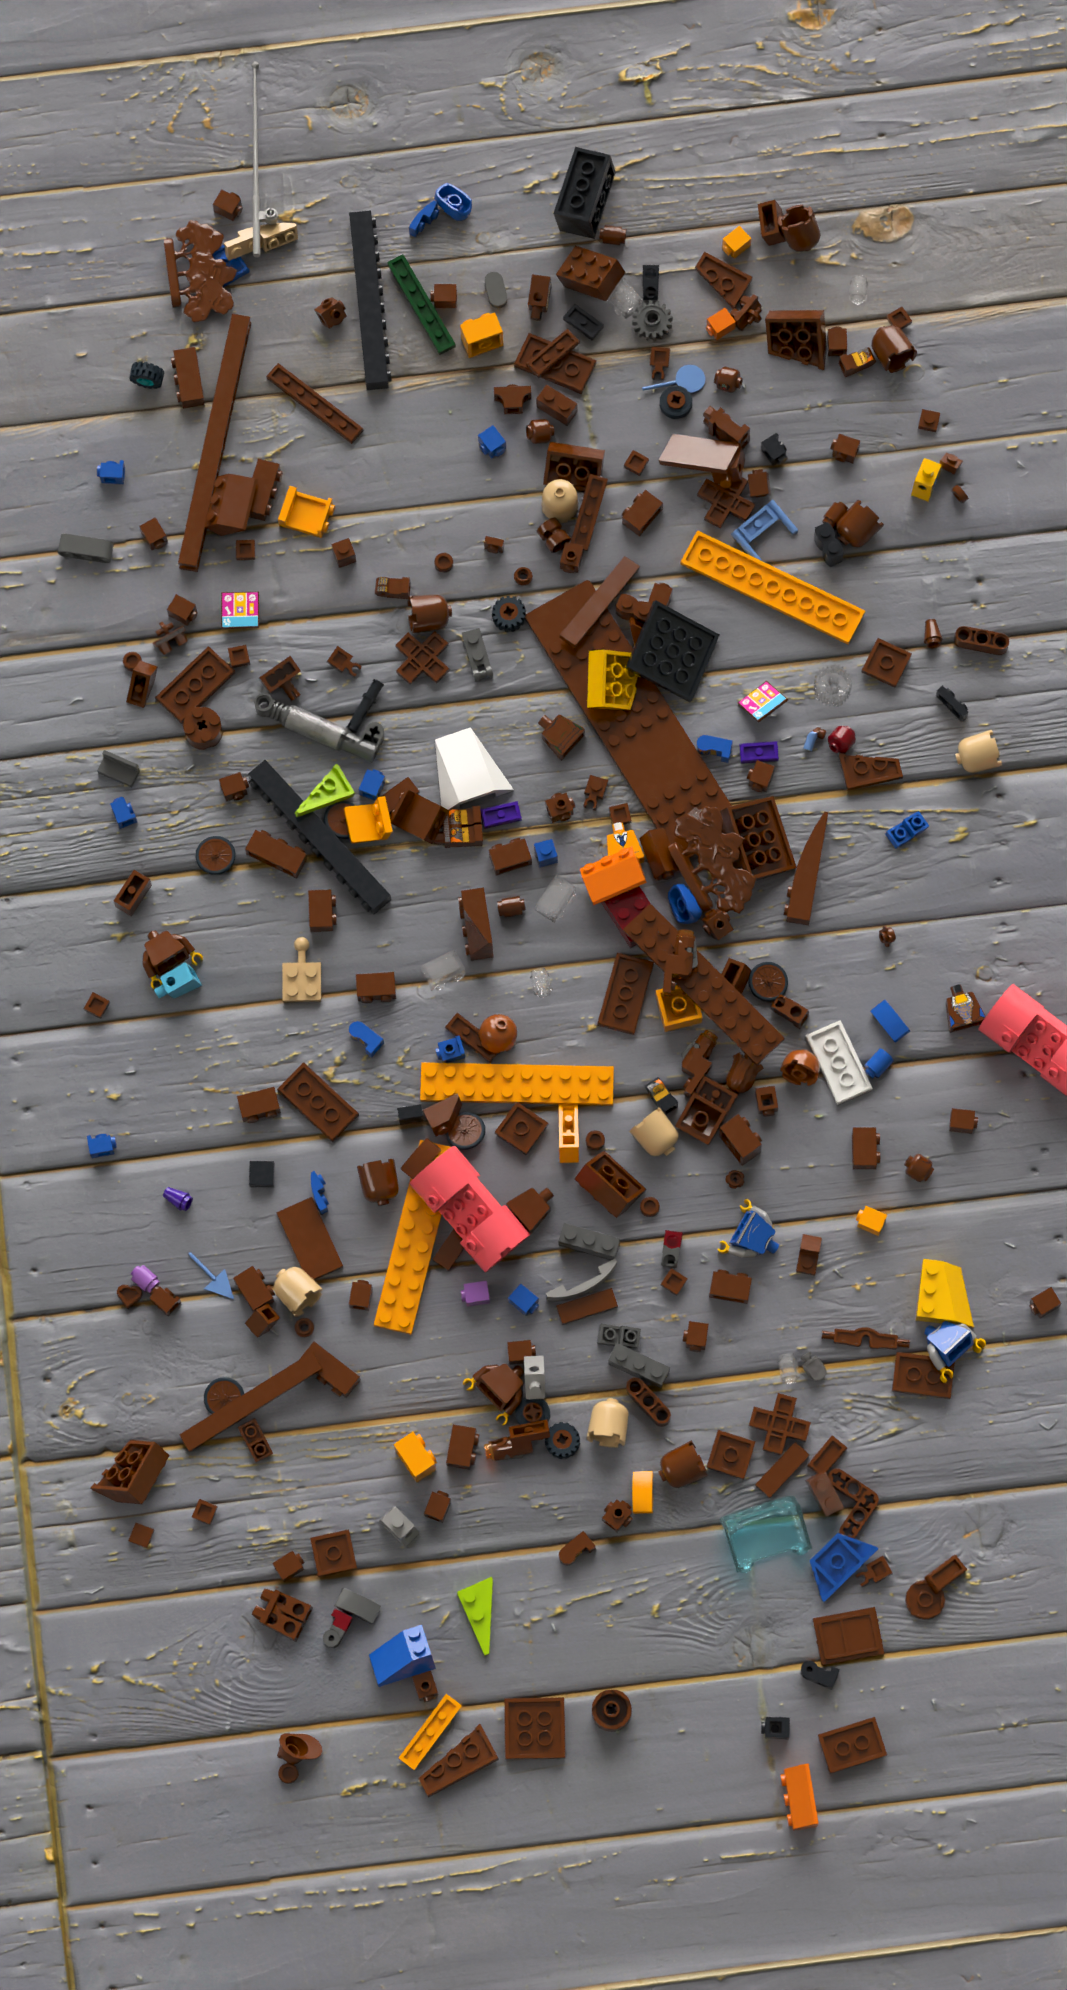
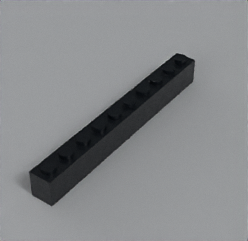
[349,210,392,390]
[248,760,391,914]

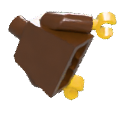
[142,930,203,989]
[463,1364,524,1425]

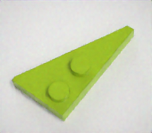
[295,764,355,817]
[457,1577,493,1656]

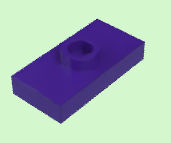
[739,741,779,764]
[481,801,522,829]

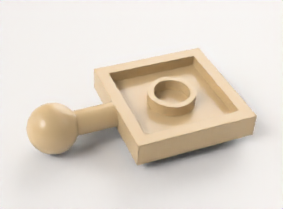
[282,937,321,1002]

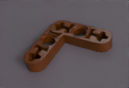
[828,1469,879,1539]

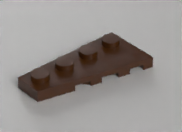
[418,1724,499,1798]

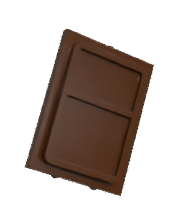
[813,1607,884,1666]

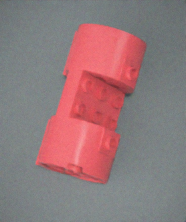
[978,984,1067,1096]
[409,1146,530,1273]

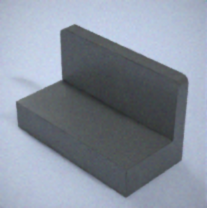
[97,750,140,788]

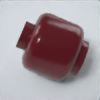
[828,726,856,754]

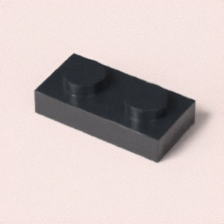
[563,303,604,341]
[936,685,968,722]

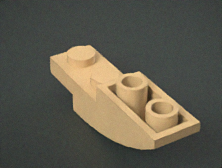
[224,223,298,260]

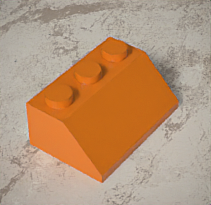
[580,846,647,905]
[780,1763,818,1831]

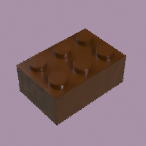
[556,245,626,301]

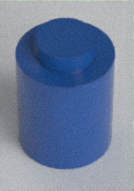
[864,1048,894,1078]

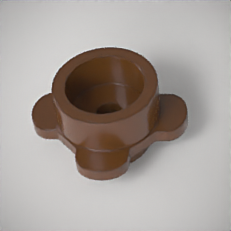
[879,926,896,947]

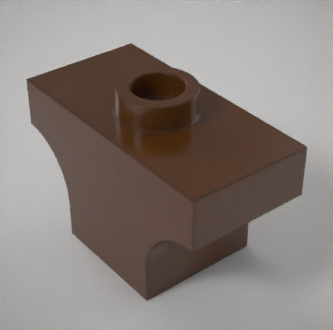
[494,384,531,415]

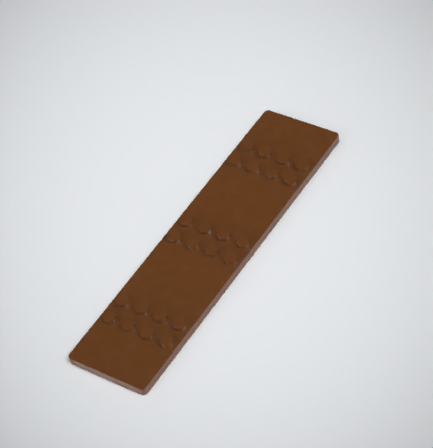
[525,580,732,859]

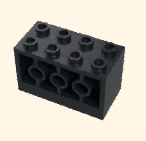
[553,147,616,239]

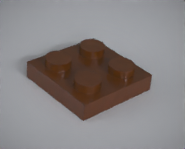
[861,638,912,688]
[495,1102,549,1155]
[706,1430,756,1480]
[310,1529,357,1577]

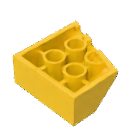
[587,650,640,710]
[916,1259,974,1328]

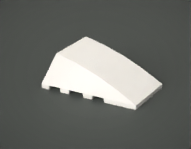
[435,728,514,810]

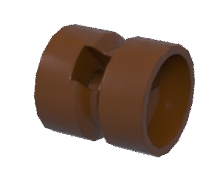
[537,517,571,553]

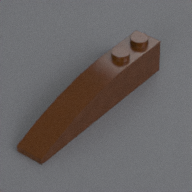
[784,812,828,926]

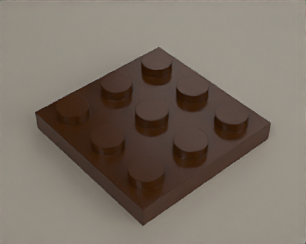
[504,1697,565,1759]

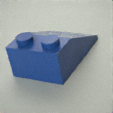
[369,1625,436,1687]

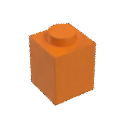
[706,308,736,340]

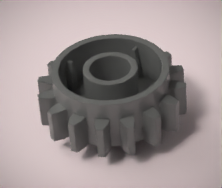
[632,300,673,341]

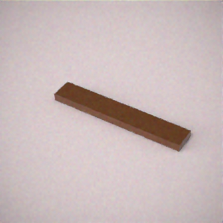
[266,363,364,444]
[559,556,640,648]

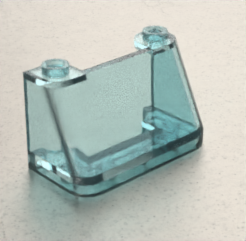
[720,1496,812,1573]

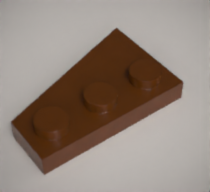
[695,252,753,309]
[838,753,903,791]

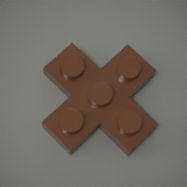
[697,477,755,529]
[395,631,450,685]
[749,1393,811,1456]

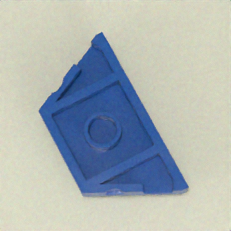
[809,1533,878,1602]

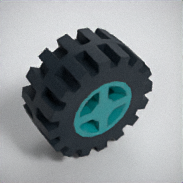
[129,362,164,389]

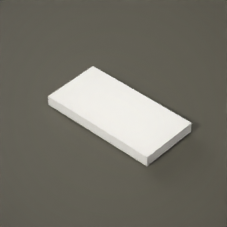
[805,1020,873,1105]

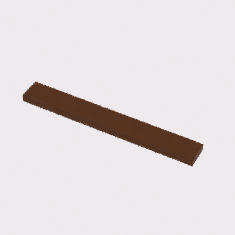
[179,1352,323,1452]

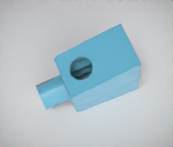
[154,962,202,999]

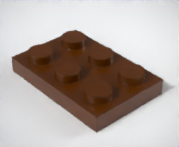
[892,1352,955,1399]
[818,1717,887,1774]

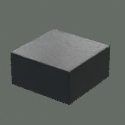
[397,1104,424,1125]
[249,1161,275,1187]

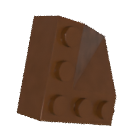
[458,887,494,961]

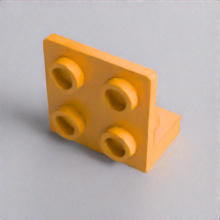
[344,796,393,844]

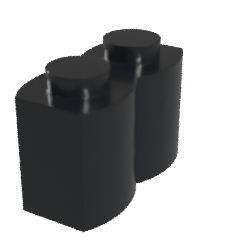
[814,522,844,567]

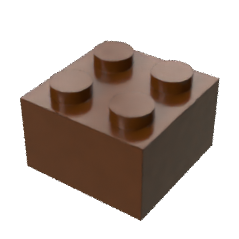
[719,1114,762,1166]

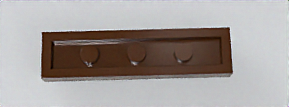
[570,474,608,551]

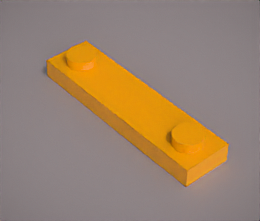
[398,1694,462,1771]

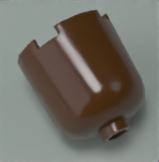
[778,204,821,252]
[871,325,917,373]
[836,500,884,548]
[407,595,452,633]
[357,1159,399,1206]
[658,1440,708,1488]

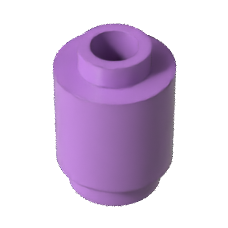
[131,1265,160,1293]

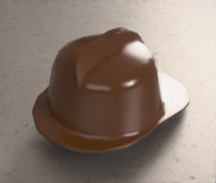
[277,1733,322,1764]

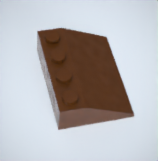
[720,796,797,881]

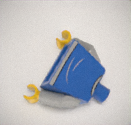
[717,1199,779,1258]
[925,1321,986,1383]

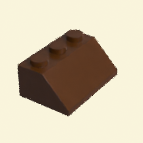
[543,442,605,491]
[205,474,258,536]
[574,1151,646,1218]

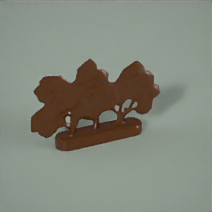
[164,220,238,322]
[668,806,756,914]

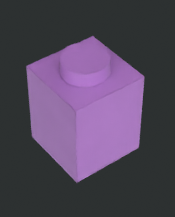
[461,1281,490,1307]

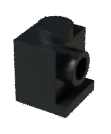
[761,433,788,466]
[761,1717,790,1740]

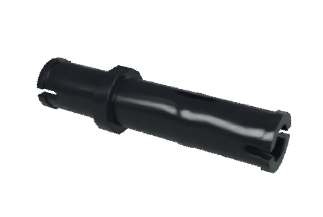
[346,679,384,733]

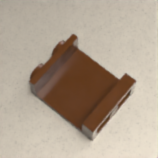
[390,788,450,844]

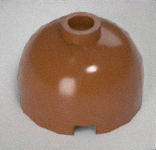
[478,1014,517,1053]
[780,1049,820,1086]

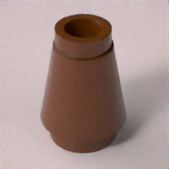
[924,619,943,648]

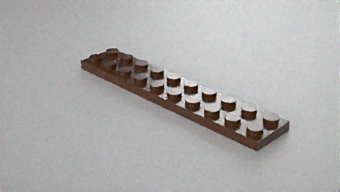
[623,903,785,1065]

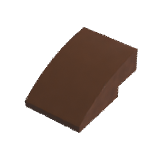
[675,1076,739,1145]

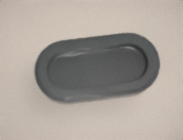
[485,272,507,308]

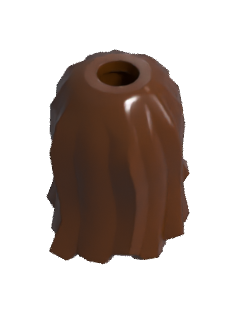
[726,1052,764,1094]

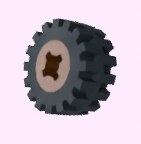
[492,596,526,632]
[545,1422,580,1459]

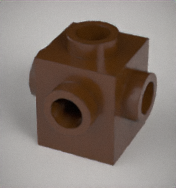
[314,297,347,329]
[545,793,576,823]
[701,909,734,940]
[602,1500,633,1533]

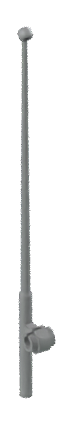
[252,61,279,257]

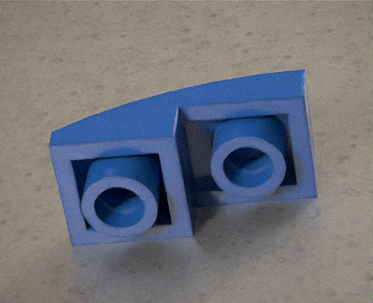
[409,200,440,237]
[885,811,929,849]
[870,1000,910,1043]
[311,1171,329,1215]

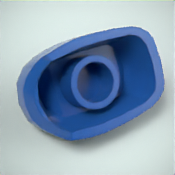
[434,183,472,221]
[668,884,702,924]

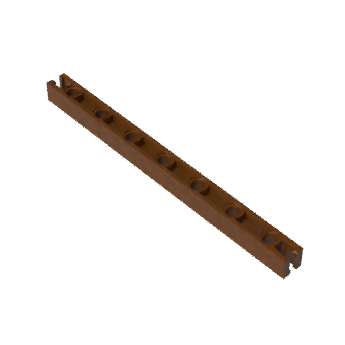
[178,314,251,572]

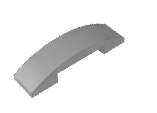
[546,1259,617,1301]

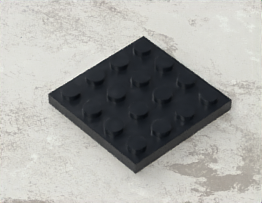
[625,600,720,702]

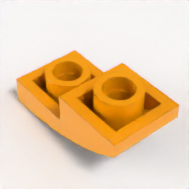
[632,1471,654,1514]

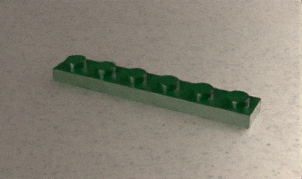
[387,254,456,355]

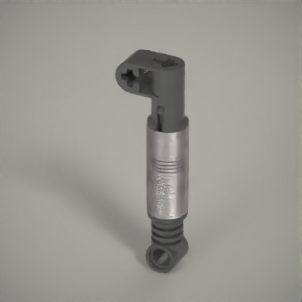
[254,693,384,763]

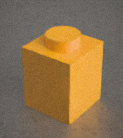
[722,226,751,259]
[856,1206,887,1236]

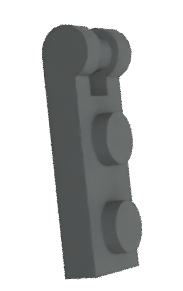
[462,628,493,682]

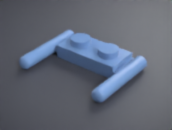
[731,500,798,560]

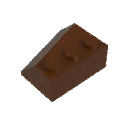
[765,310,827,370]
[90,1440,169,1504]

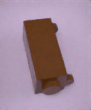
[639,828,679,881]

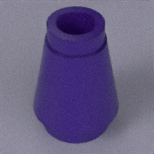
[163,1187,193,1211]

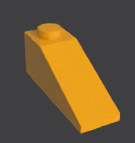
[559,1104,579,1163]

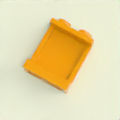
[278,486,335,538]

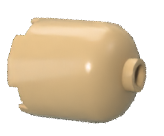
[541,479,579,523]
[955,729,1002,773]
[629,1107,678,1157]
[274,1267,323,1317]
[587,1398,628,1448]

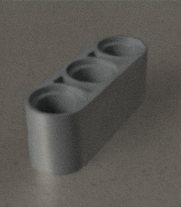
[57,534,114,563]

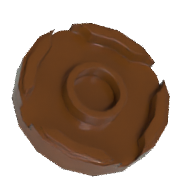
[905,1580,945,1620]

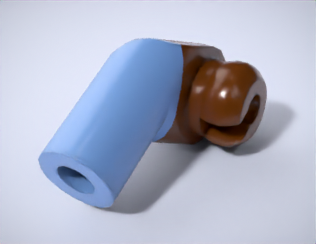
[803,727,826,751]

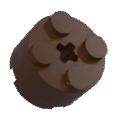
[183,707,223,750]
[592,1689,632,1732]

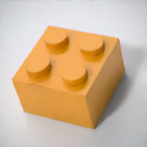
[460,312,503,358]
[655,985,703,1032]
[393,1432,437,1483]

